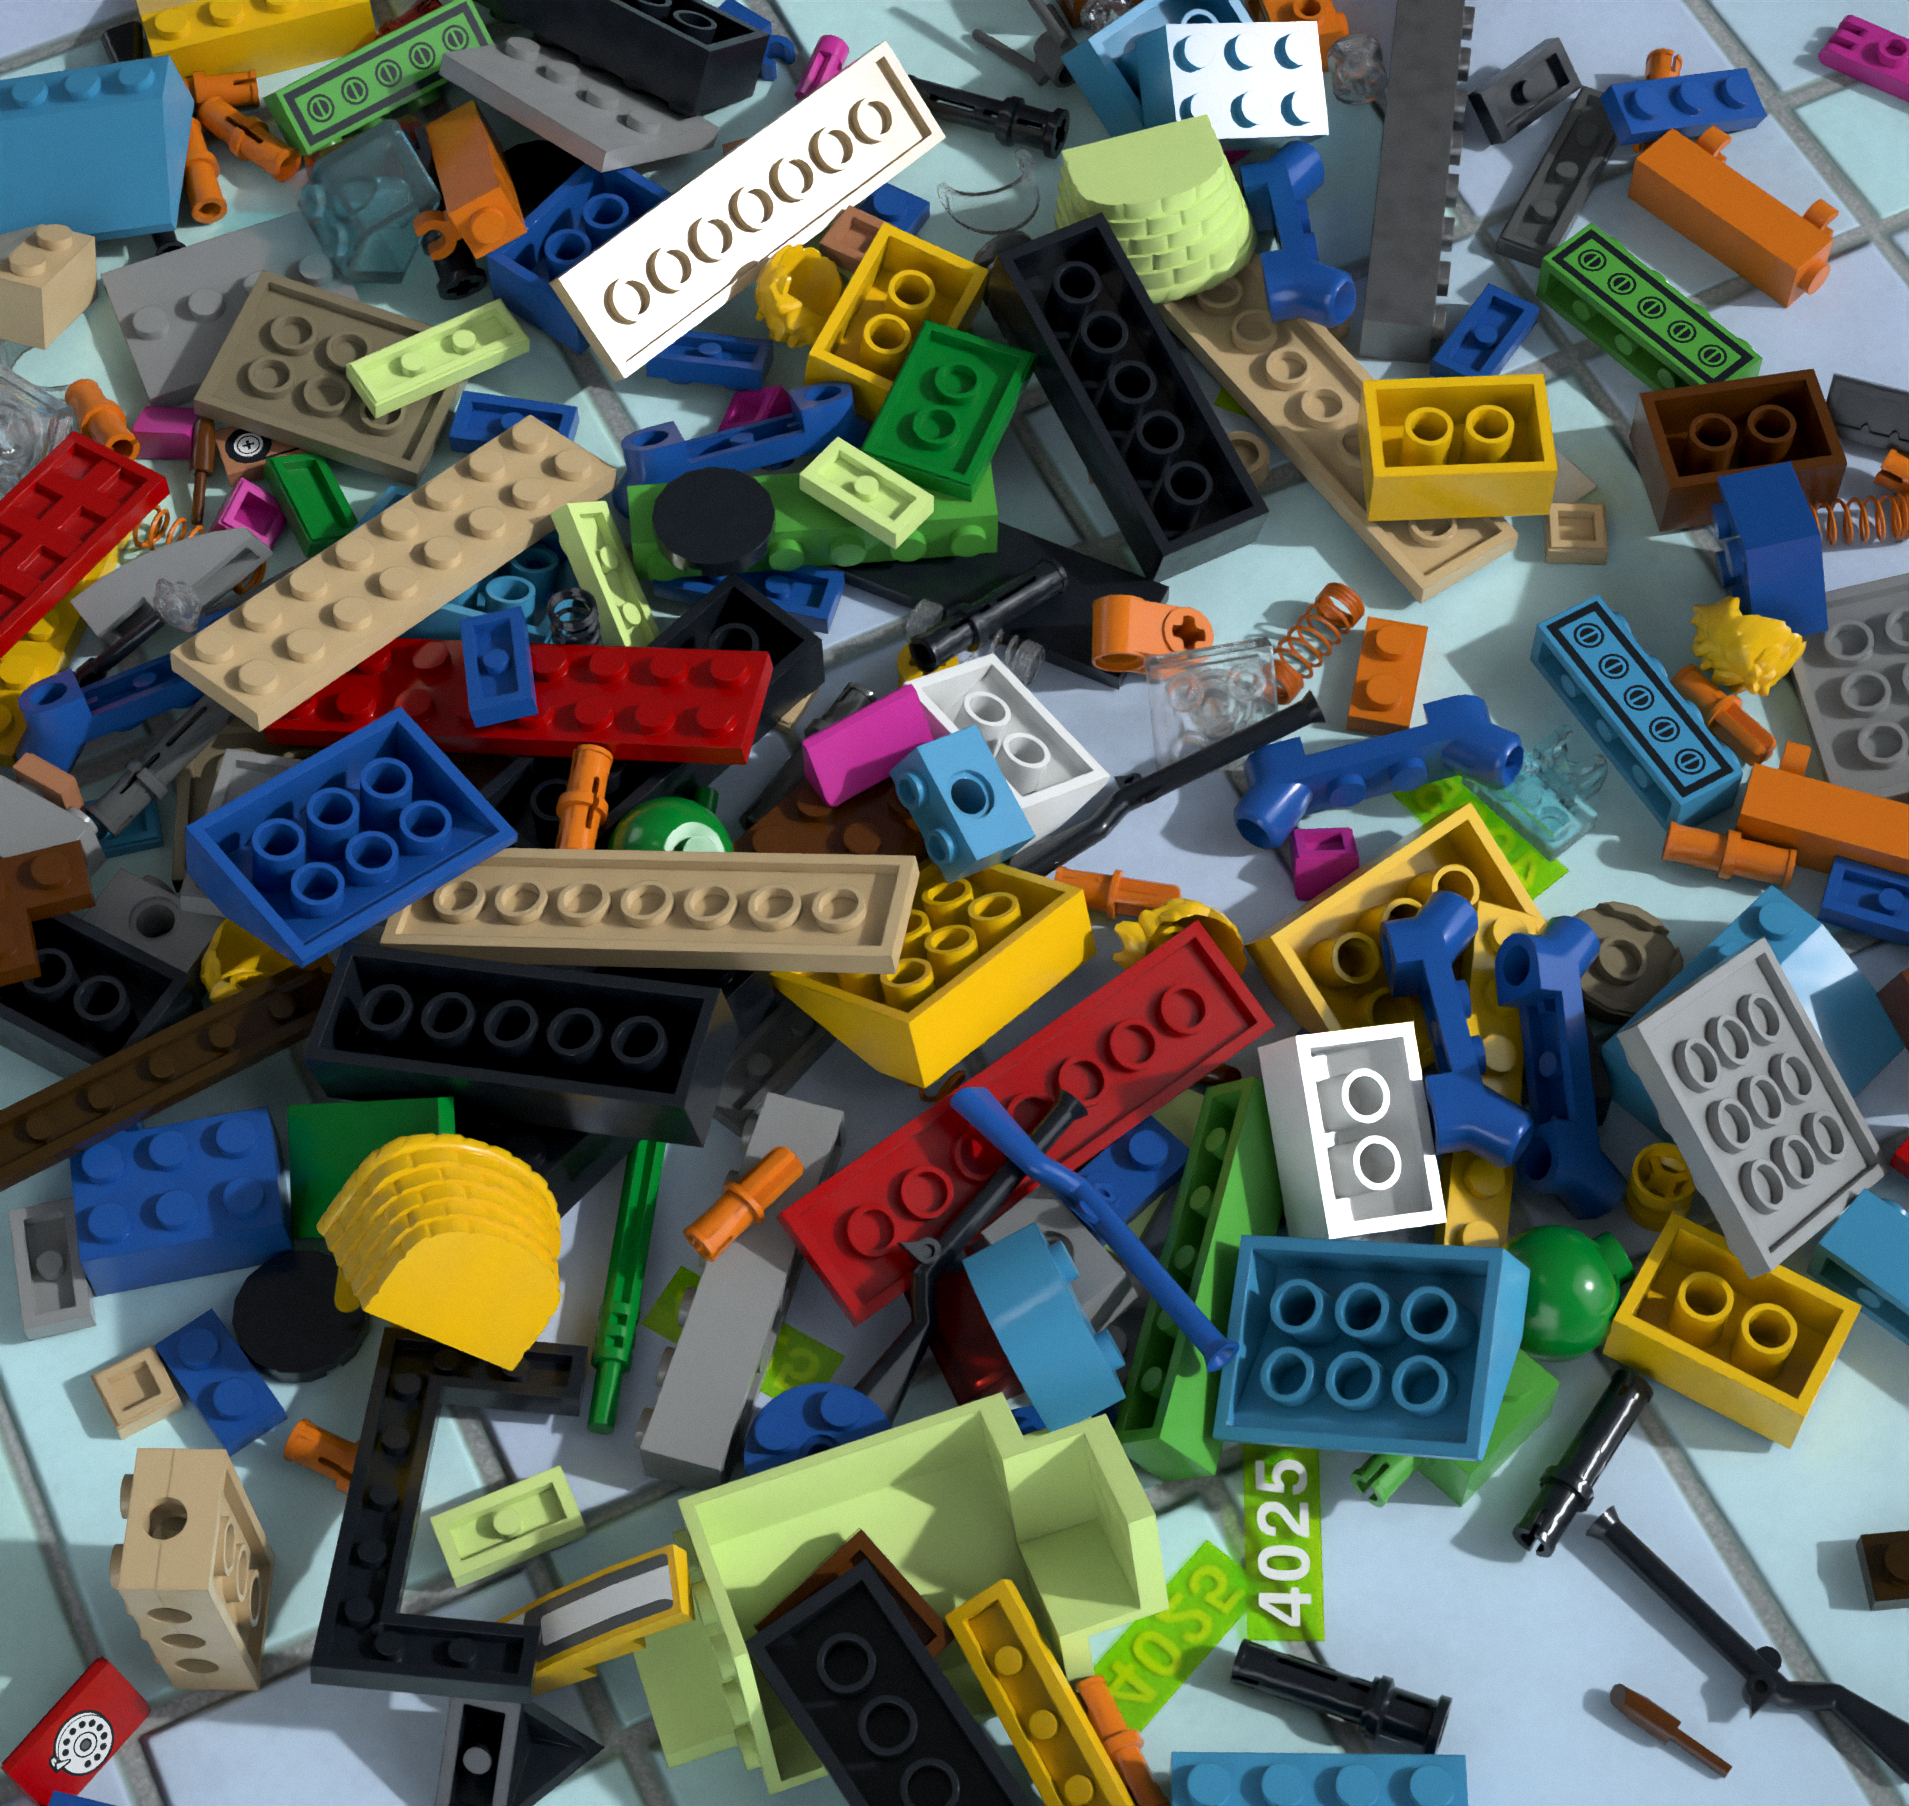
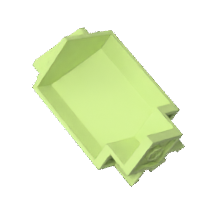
[632,1392,1169,1795]

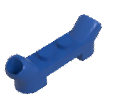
[1239,140,1356,328]
[612,381,873,520]
[15,608,235,774]
[1233,694,1524,850]
[1380,891,1534,1169]
[1495,915,1628,1220]

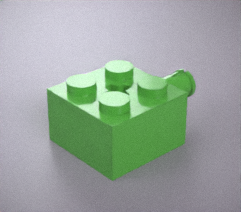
[1350,1348,1560,1508]

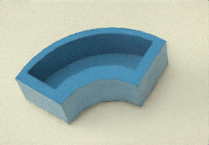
[962,1222,1126,1432]

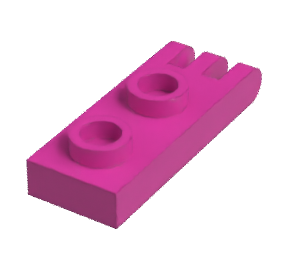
[1818,15,1909,102]

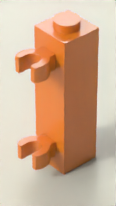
[398,99,527,260]
[1628,126,1839,308]
[1735,741,1909,876]

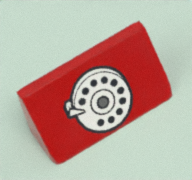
[0,1656,151,1806]

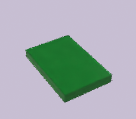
[860,320,1036,502]
[287,1097,455,1238]

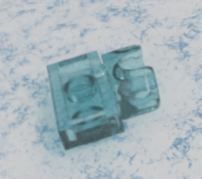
[1462,725,1608,862]

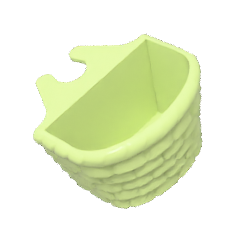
[1052,114,1258,304]

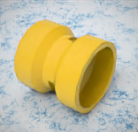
[1623,1142,1696,1232]

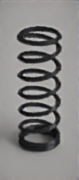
[547,587,602,645]

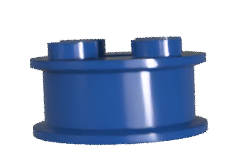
[744,1382,892,1476]

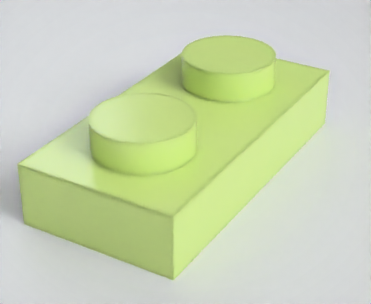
[799,437,934,550]
[429,1465,588,1589]

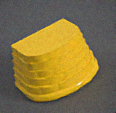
[316,1133,561,1371]

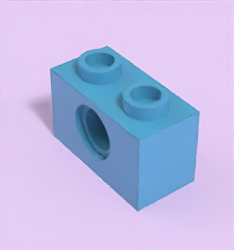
[889,724,1036,884]

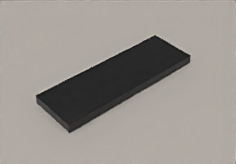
[819,521,1169,690]

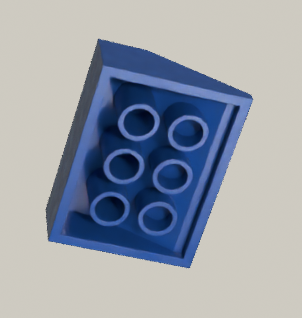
[185,706,518,968]

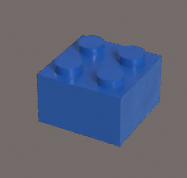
[1710,461,1828,636]

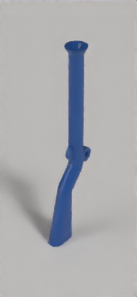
[950,1087,1240,1372]

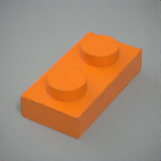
[1346,616,1428,736]

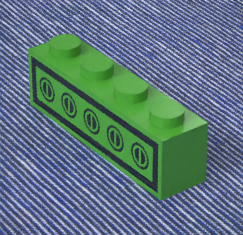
[263,0,494,162]
[1536,223,1763,391]

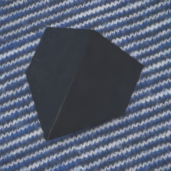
[435,1697,605,1806]

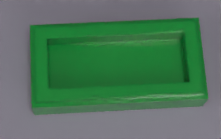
[263,452,359,558]

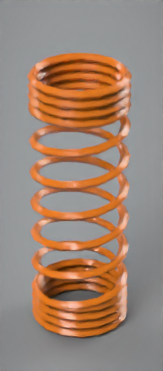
[1808,492,1909,547]
[1252,582,1365,705]

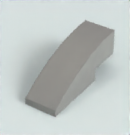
[70,527,274,645]

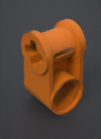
[1092,594,1214,679]

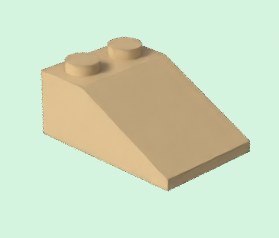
[0,224,98,350]

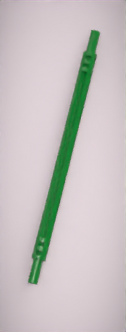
[587,787,719,1434]

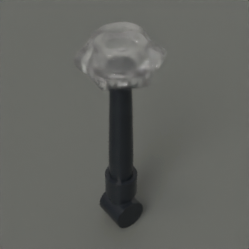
[73,578,202,688]

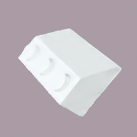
[902,653,1110,856]
[1257,1022,1447,1240]

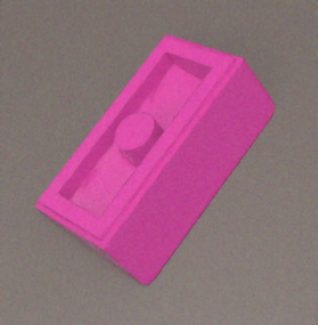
[802,684,934,807]

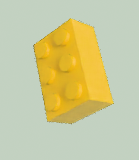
[803,222,989,422]
[1357,374,1558,521]
[1602,1211,1862,1449]

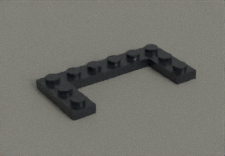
[310,1327,588,1704]

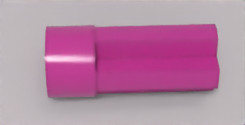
[794,35,849,104]

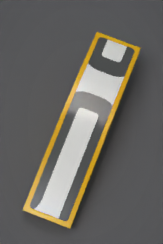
[496,1543,696,1697]

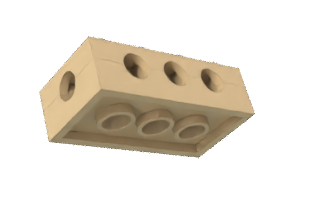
[110,1448,275,1691]

